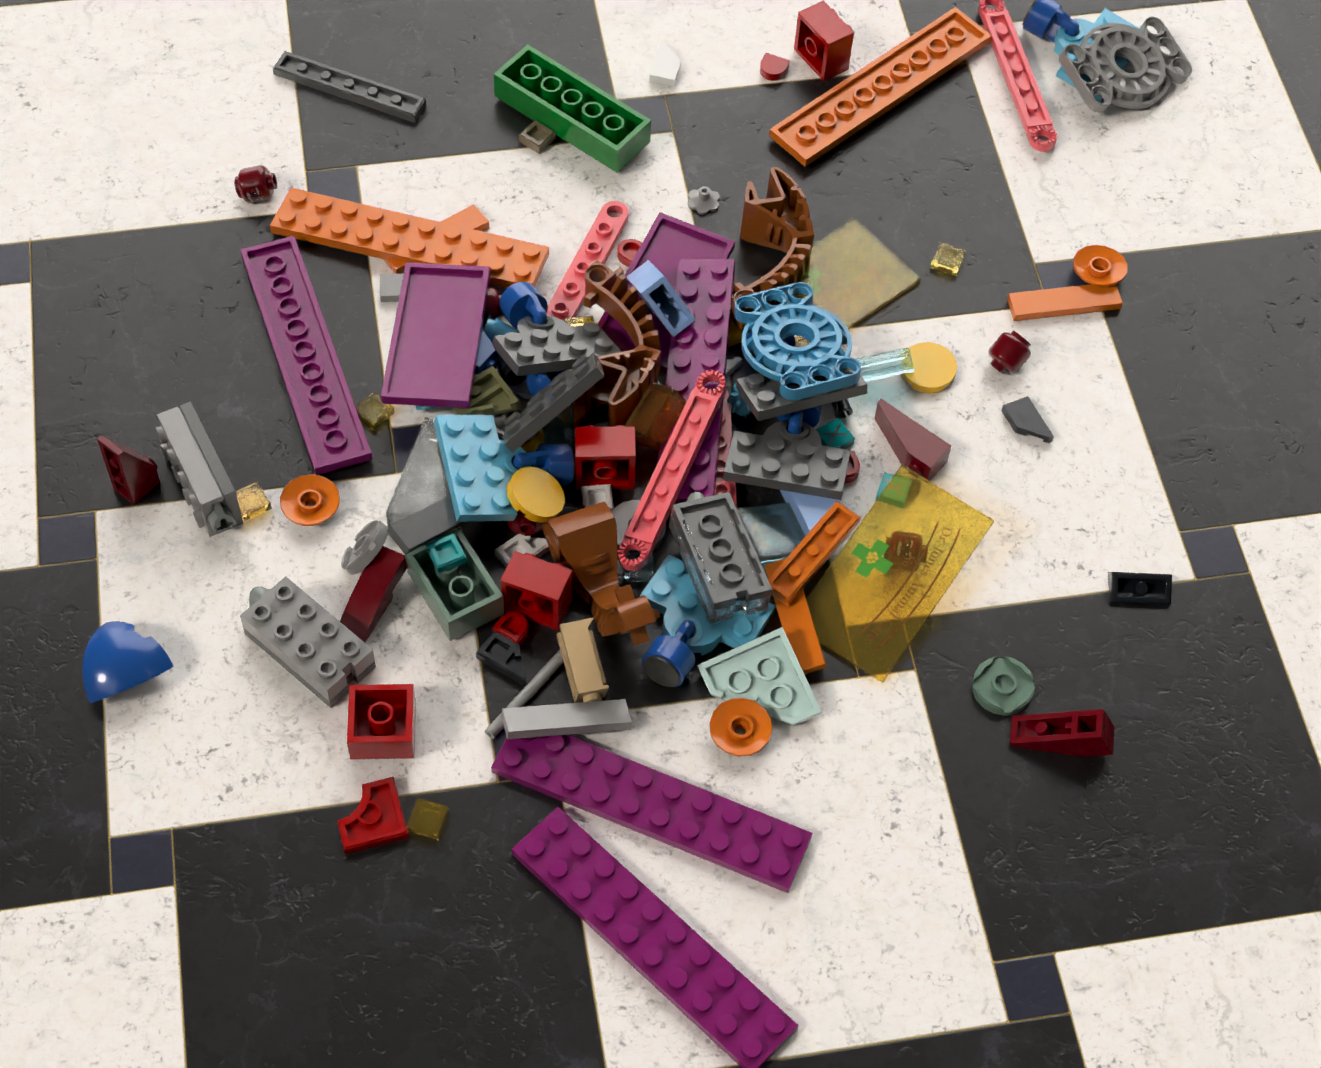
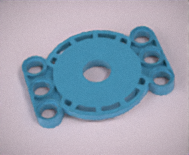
[734,282,861,401]

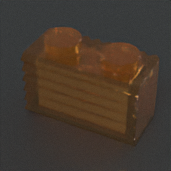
[625,382,687,451]

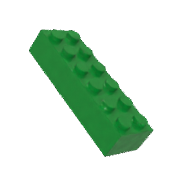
[493,44,651,173]

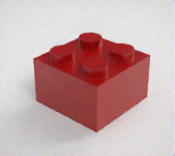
[794,0,854,81]
[575,425,636,490]
[500,551,572,631]
[347,684,416,759]

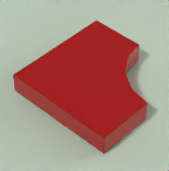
[337,777,409,855]

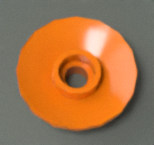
[1073,245,1128,287]
[280,474,340,526]
[709,698,772,757]

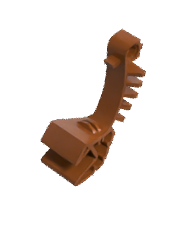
[731,167,814,331]
[584,260,661,427]
[542,501,661,646]

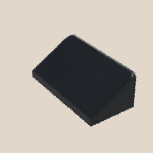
[1108,572,1172,604]

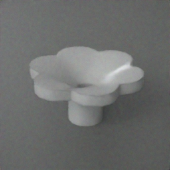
[687,186,720,215]

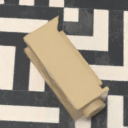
[557,618,609,703]

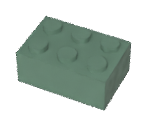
[405,528,504,641]

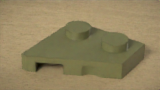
[450,366,522,415]

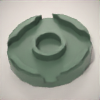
[972,656,1035,716]

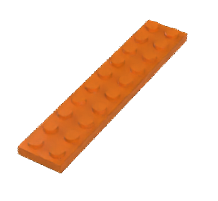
[769,7,992,167]
[270,188,549,288]

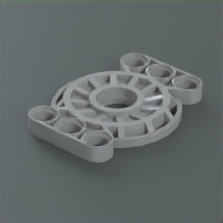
[1059,16,1192,113]

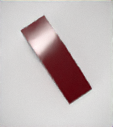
[340,546,407,643]

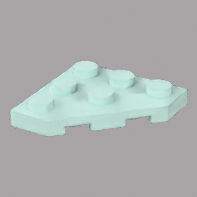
[697,627,822,726]

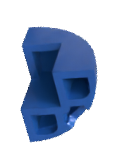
[82,621,174,703]

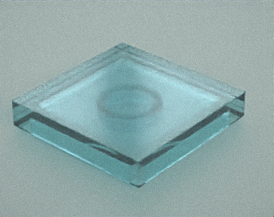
[738,502,805,563]

